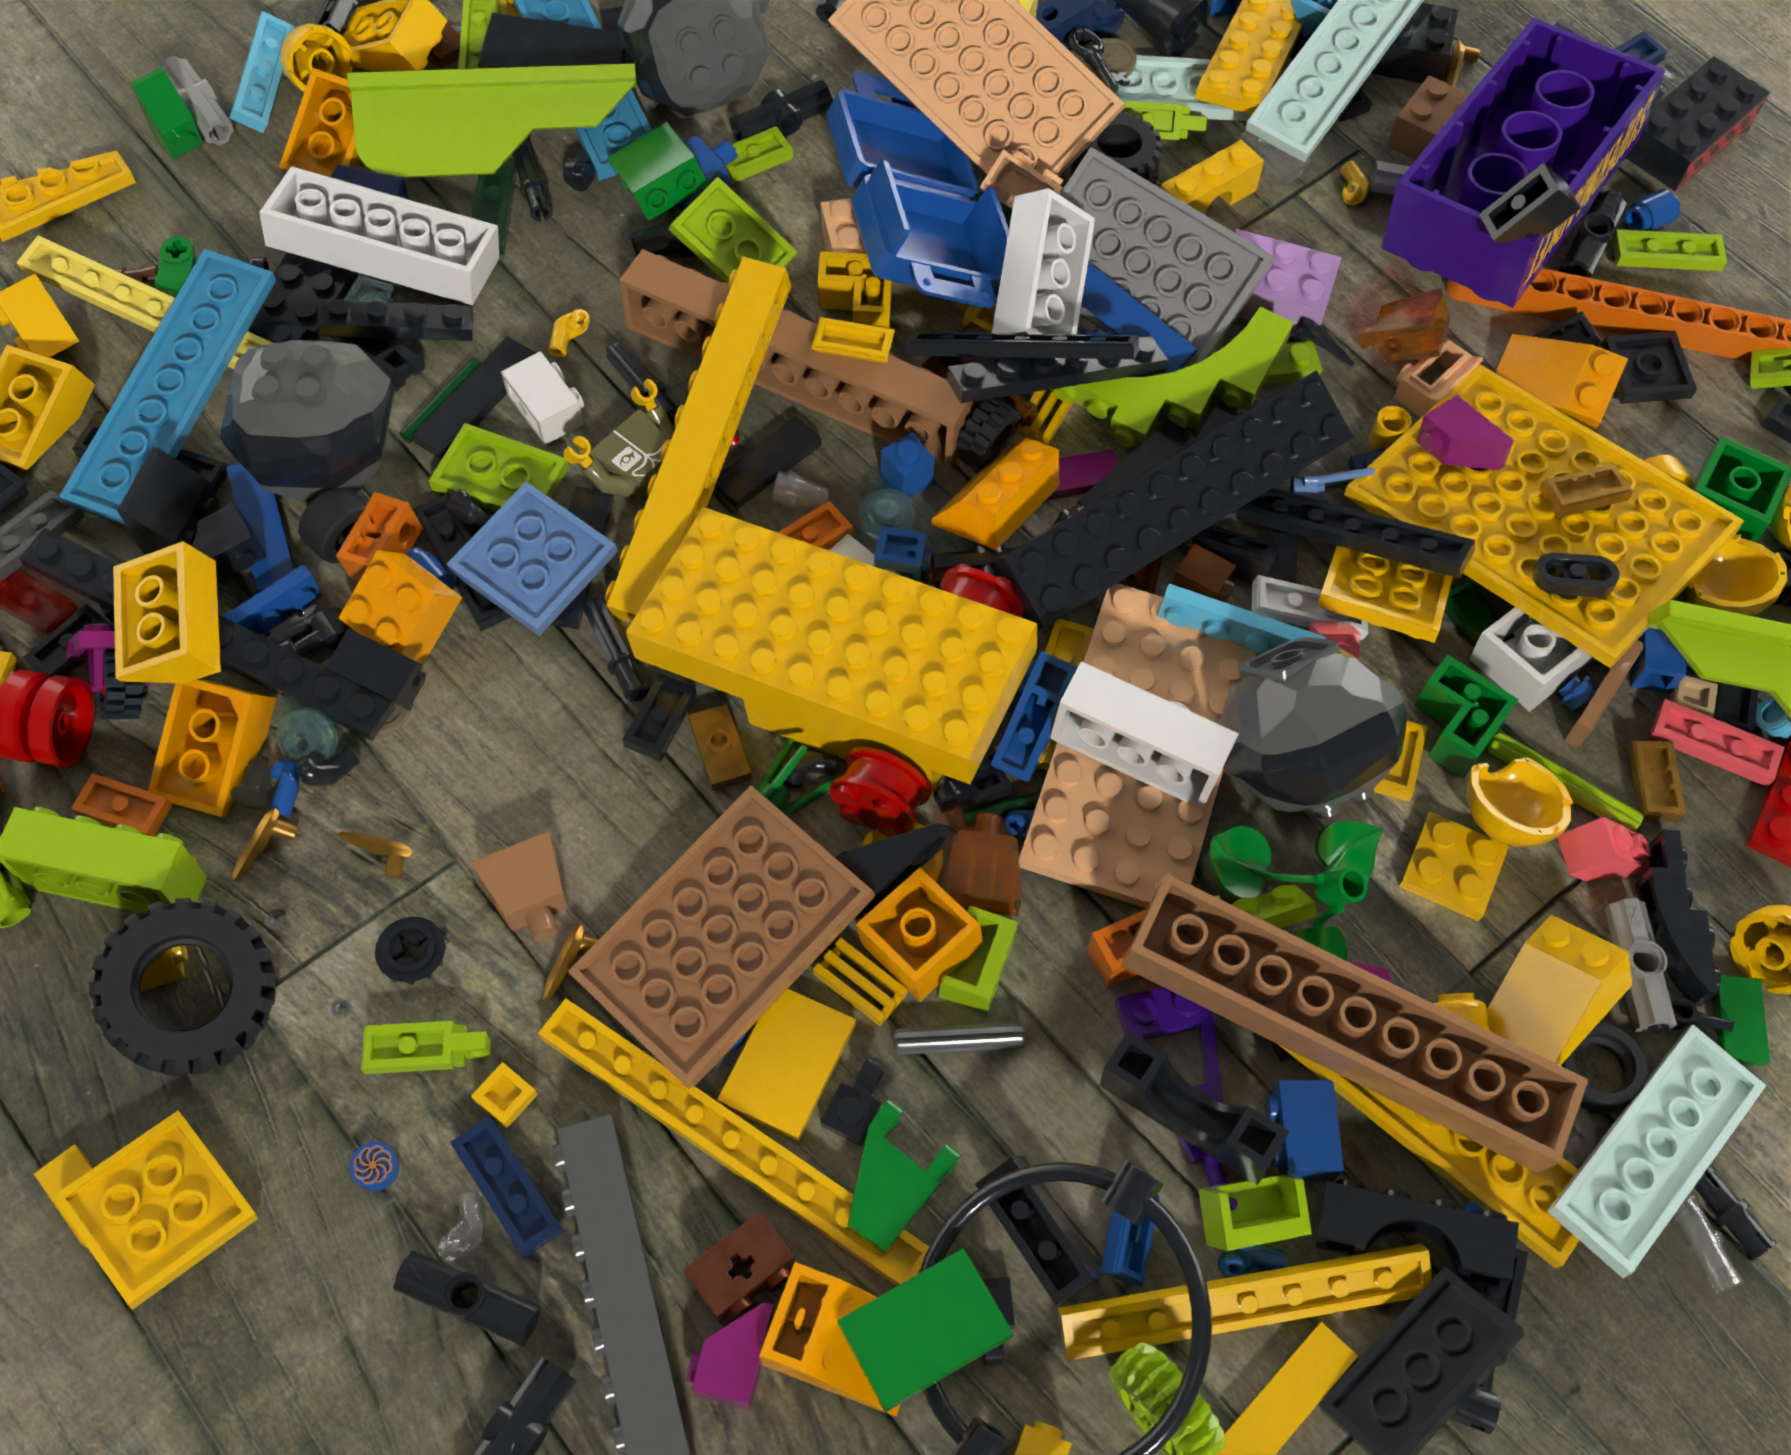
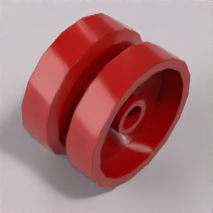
[0,669,95,769]

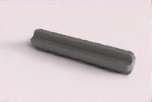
[893,1022,1025,1055]

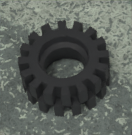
[956,397,1022,468]

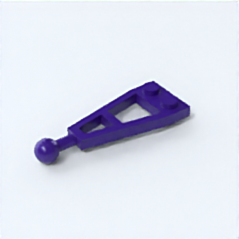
[1115,987,1238,1211]

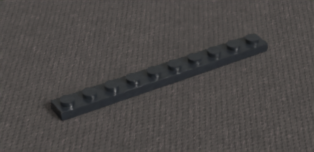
[19,528,395,741]

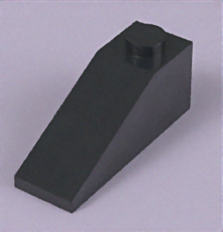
[835,823,958,919]

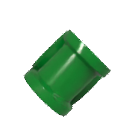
[154,236,199,298]

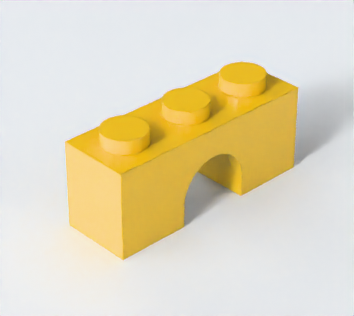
[1160,139,1264,215]

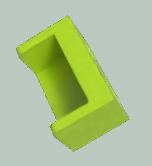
[938,906,1018,1014]
[1198,1174,1312,1251]

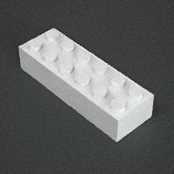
[259,166,499,305]

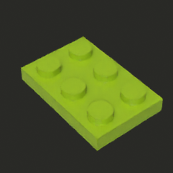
[669,177,798,284]
[429,423,569,512]

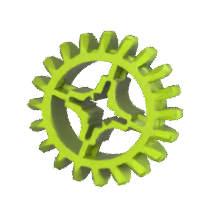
[1109,1342,1226,1455]

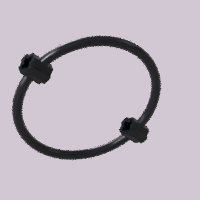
[918,1159,1212,1455]

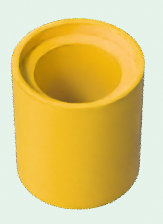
[1368,406,1412,450]

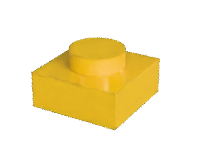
[471,1062,538,1129]

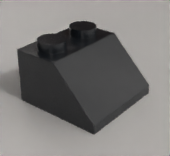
[117,447,220,555]

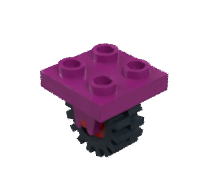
[66,624,148,720]

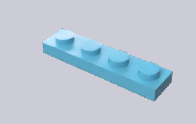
[229,11,295,133]
[1157,584,1326,654]

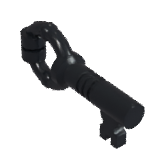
[1068,27,1130,94]

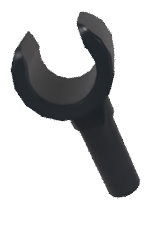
[1671,998,1735,1032]

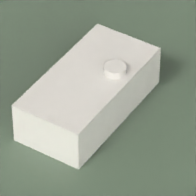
[992,188,1095,334]
[1469,607,1595,712]
[1050,661,1239,810]

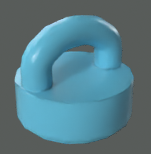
[1755,696,1791,740]

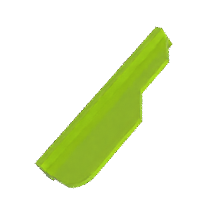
[347,64,637,178]
[1648,600,1791,719]

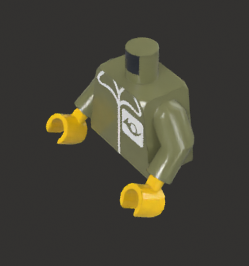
[564,379,675,501]

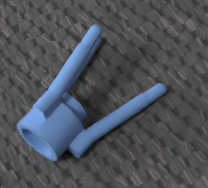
[1290,468,1375,501]

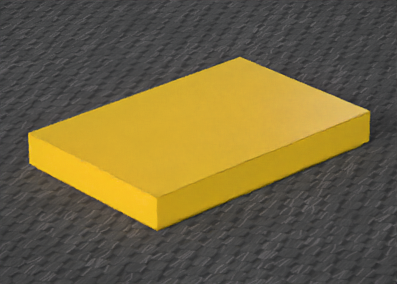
[717,989,856,1142]

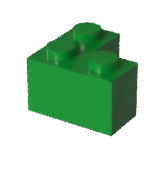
[1414,655,1519,779]

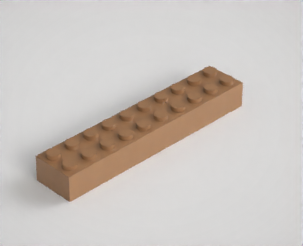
[619,249,974,470]
[1121,873,1588,1174]

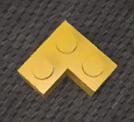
[818,251,892,329]
[0,274,79,357]

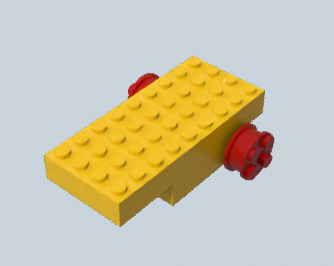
[626,507,1037,838]

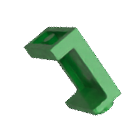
[607,122,708,220]

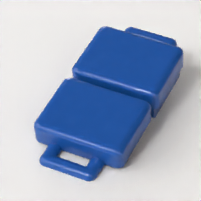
[826,71,1009,308]

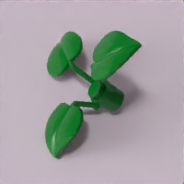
[1209,821,1383,961]

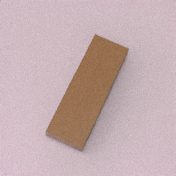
[1564,640,1644,748]

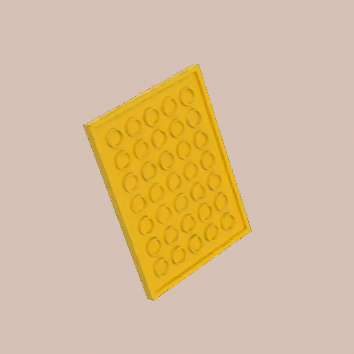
[1344,364,1744,669]

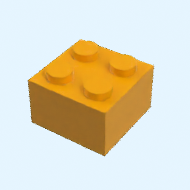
[338,550,463,664]
[856,868,983,1002]

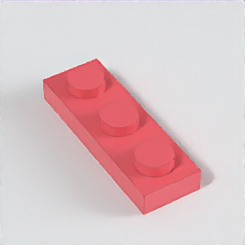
[1649,699,1784,787]

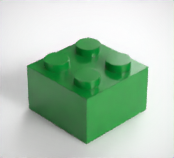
[1692,436,1791,542]

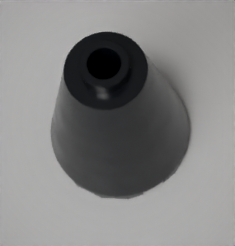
[1117,0,1211,58]

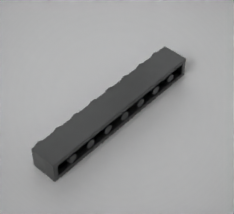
[552,1114,692,1455]

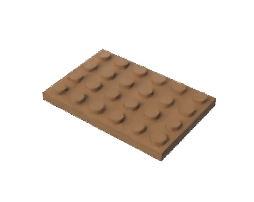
[567,786,875,1089]

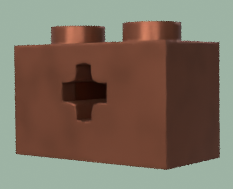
[683,1211,795,1325]

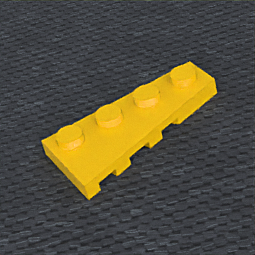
[0,150,136,242]

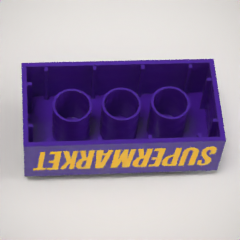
[1381,18,1666,308]

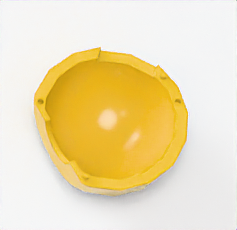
[1685,534,1787,616]
[1466,758,1573,847]

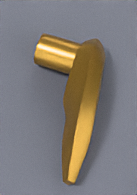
[1446,39,1480,87]
[231,808,298,881]
[337,831,412,879]
[542,924,599,1002]

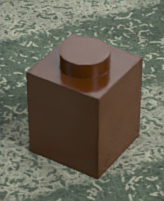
[1172,544,1236,603]

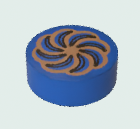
[350,1142,400,1191]

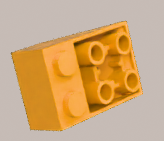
[759,1262,901,1417]

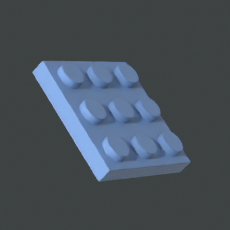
[447,481,618,636]

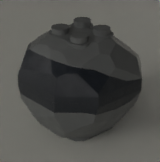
[618,0,770,117]
[220,340,395,502]
[1219,637,1407,819]

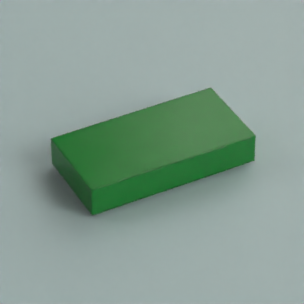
[1713,975,1770,1067]

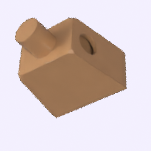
[471,831,568,941]

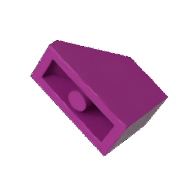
[1416,395,1514,470]
[686,1303,775,1410]

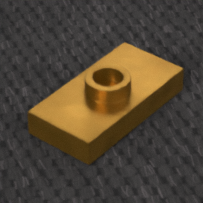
[1539,463,1633,518]
[688,703,752,791]
[1627,740,1687,822]

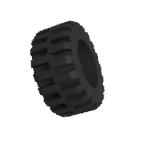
[89,898,276,1076]

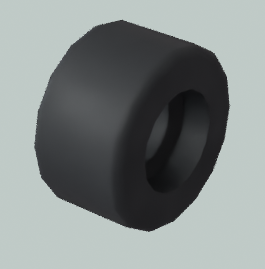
[298,487,367,564]

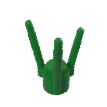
[756,738,838,818]

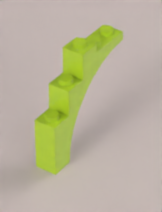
[1049,307,1294,448]

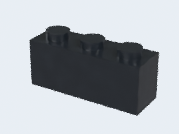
[975,1156,1105,1305]

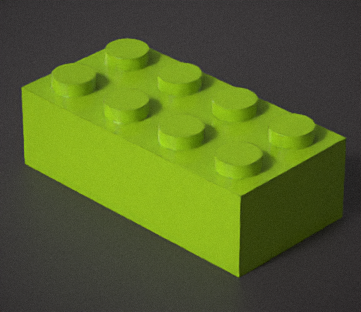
[0,807,207,913]

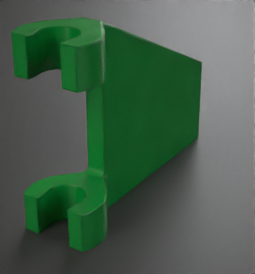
[847,1099,962,1254]

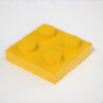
[1398,812,1509,922]

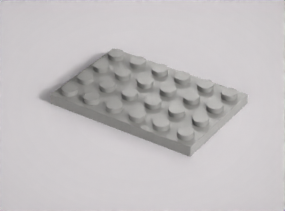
[1060,147,1275,368]

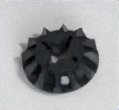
[375,916,447,985]

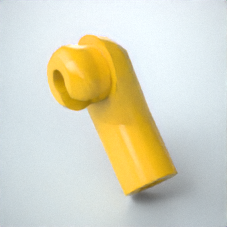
[1340,161,1370,206]
[548,309,590,358]

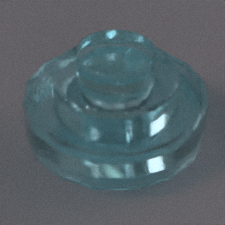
[858,488,915,542]
[277,707,338,764]

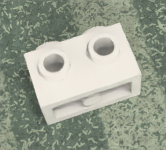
[501,351,584,445]

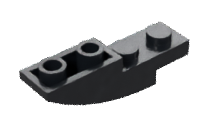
[1635,829,1721,1007]

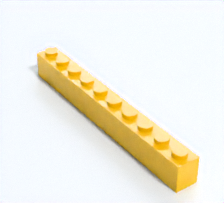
[605,257,791,623]

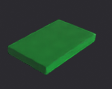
[837,1248,1014,1413]

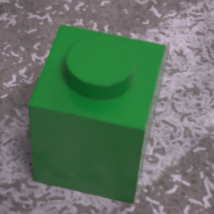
[130,67,204,159]

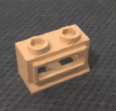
[980,150,1064,209]
[1393,337,1483,418]

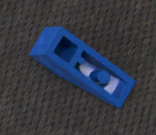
[990,651,1078,782]

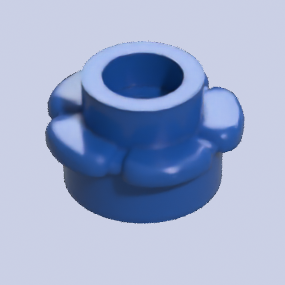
[1557,675,1597,712]

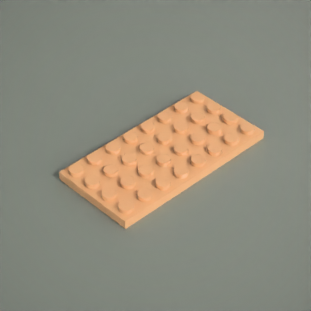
[828,0,1125,195]
[1017,583,1256,909]

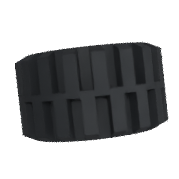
[1071,112,1163,184]

